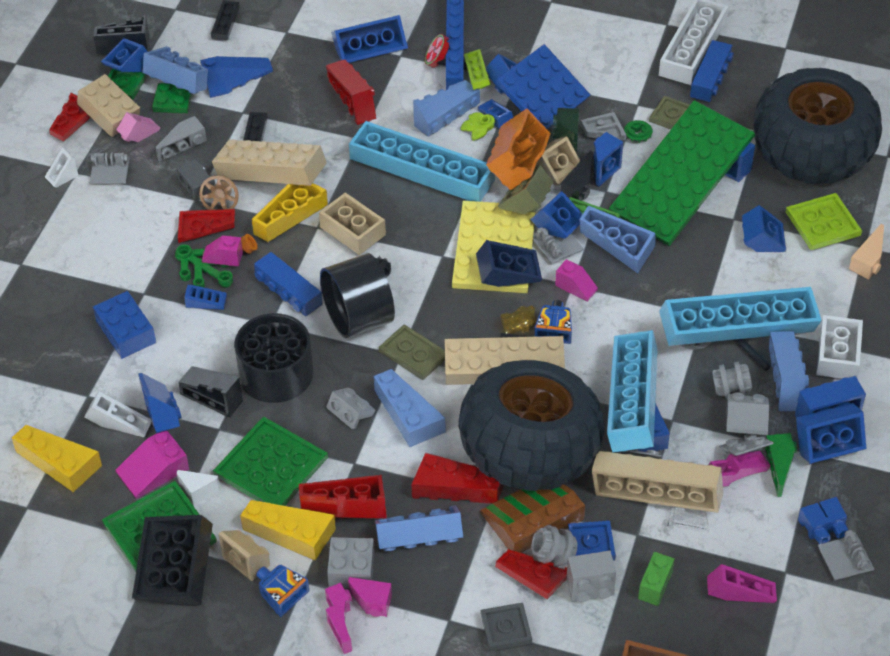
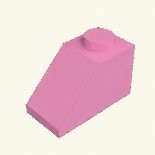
[116,112,160,142]

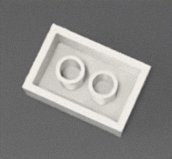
[816,315,863,379]

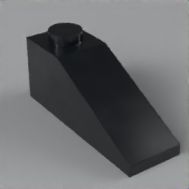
[561,150,593,201]

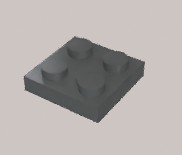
[480,602,532,651]

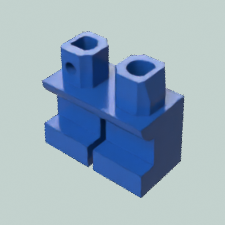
[798,497,848,544]

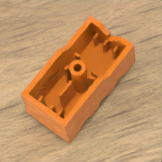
[486,109,551,190]

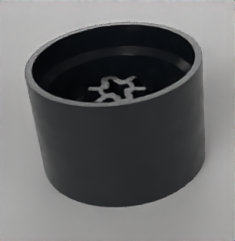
[320,253,395,338]
[234,313,313,403]

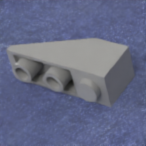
[156,116,207,162]

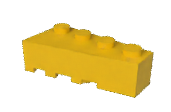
[252,183,328,242]
[11,425,102,492]
[240,500,336,561]

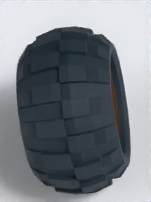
[753,68,882,184]
[458,360,604,491]

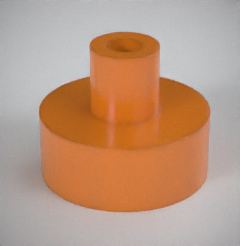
[241,234,257,254]

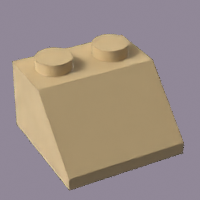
[535,136,580,186]
[218,530,270,581]

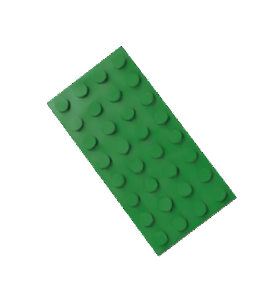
[609,100,755,246]

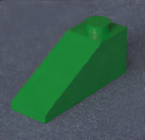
[764,433,797,497]

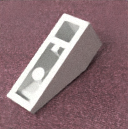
[84,391,152,437]

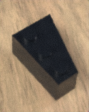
[93,15,149,54]
[178,366,243,418]

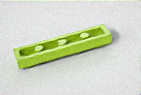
[464,49,490,90]

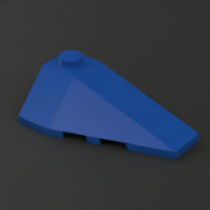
[200,56,273,98]

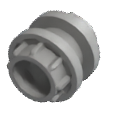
[712,361,752,399]
[531,525,577,566]

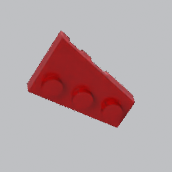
[49,93,91,142]
[178,209,235,243]
[495,549,567,600]

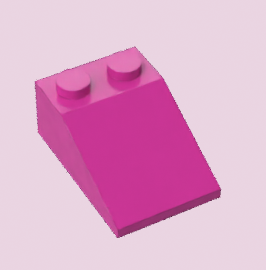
[115,430,189,499]

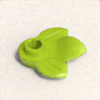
[460,112,495,141]

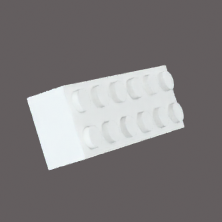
[659,0,728,85]

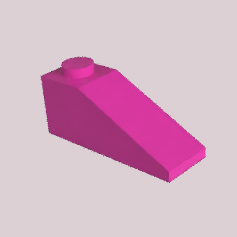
[707,564,777,603]

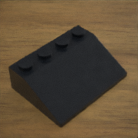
[132,515,213,605]

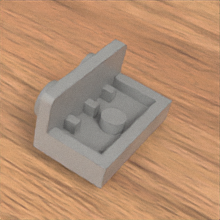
[326,387,375,429]

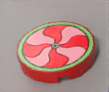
[425,34,449,68]

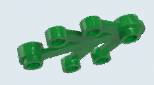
[175,244,233,288]

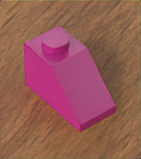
[202,235,243,266]
[555,259,598,302]
[348,577,392,617]

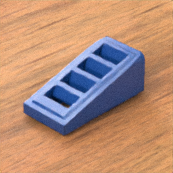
[478,99,513,129]
[185,285,227,310]

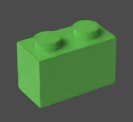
[638,552,675,606]

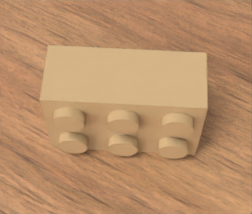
[77,74,140,137]
[319,193,386,255]

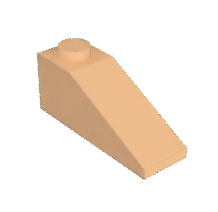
[849,224,884,280]

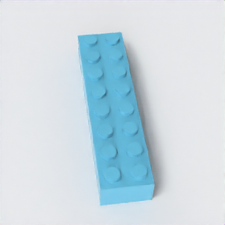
[349,121,495,202]
[659,287,822,346]
[607,330,658,453]

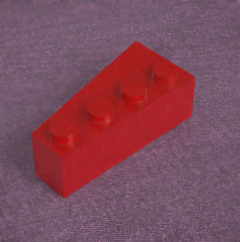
[326,59,377,125]
[411,453,503,504]
[299,475,387,519]

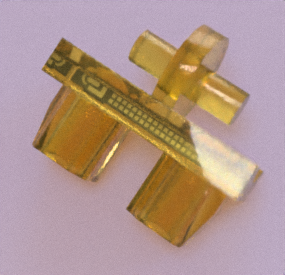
[500,305,537,334]

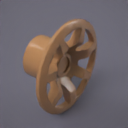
[199,175,239,210]

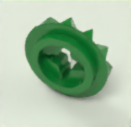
[624,120,653,143]

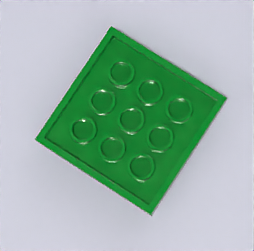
[213,416,328,506]
[102,481,217,572]

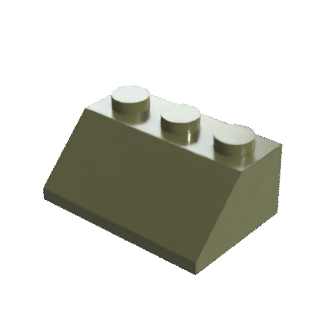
[498,165,553,214]

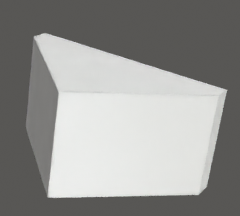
[45,147,78,188]
[177,470,220,505]

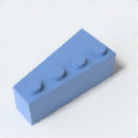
[143,46,208,94]
[580,206,655,273]
[769,331,809,411]
[374,369,446,447]

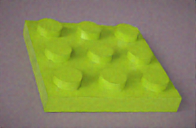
[786,193,862,250]

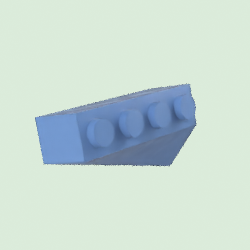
[413,80,480,137]
[375,505,463,551]

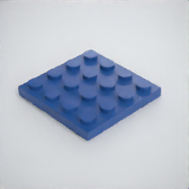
[495,44,591,130]

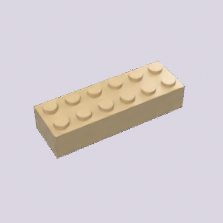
[212,139,327,186]
[445,336,565,385]
[592,451,723,513]

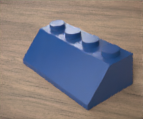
[331,15,408,63]

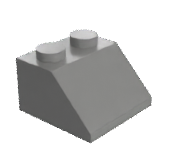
[725,393,769,435]

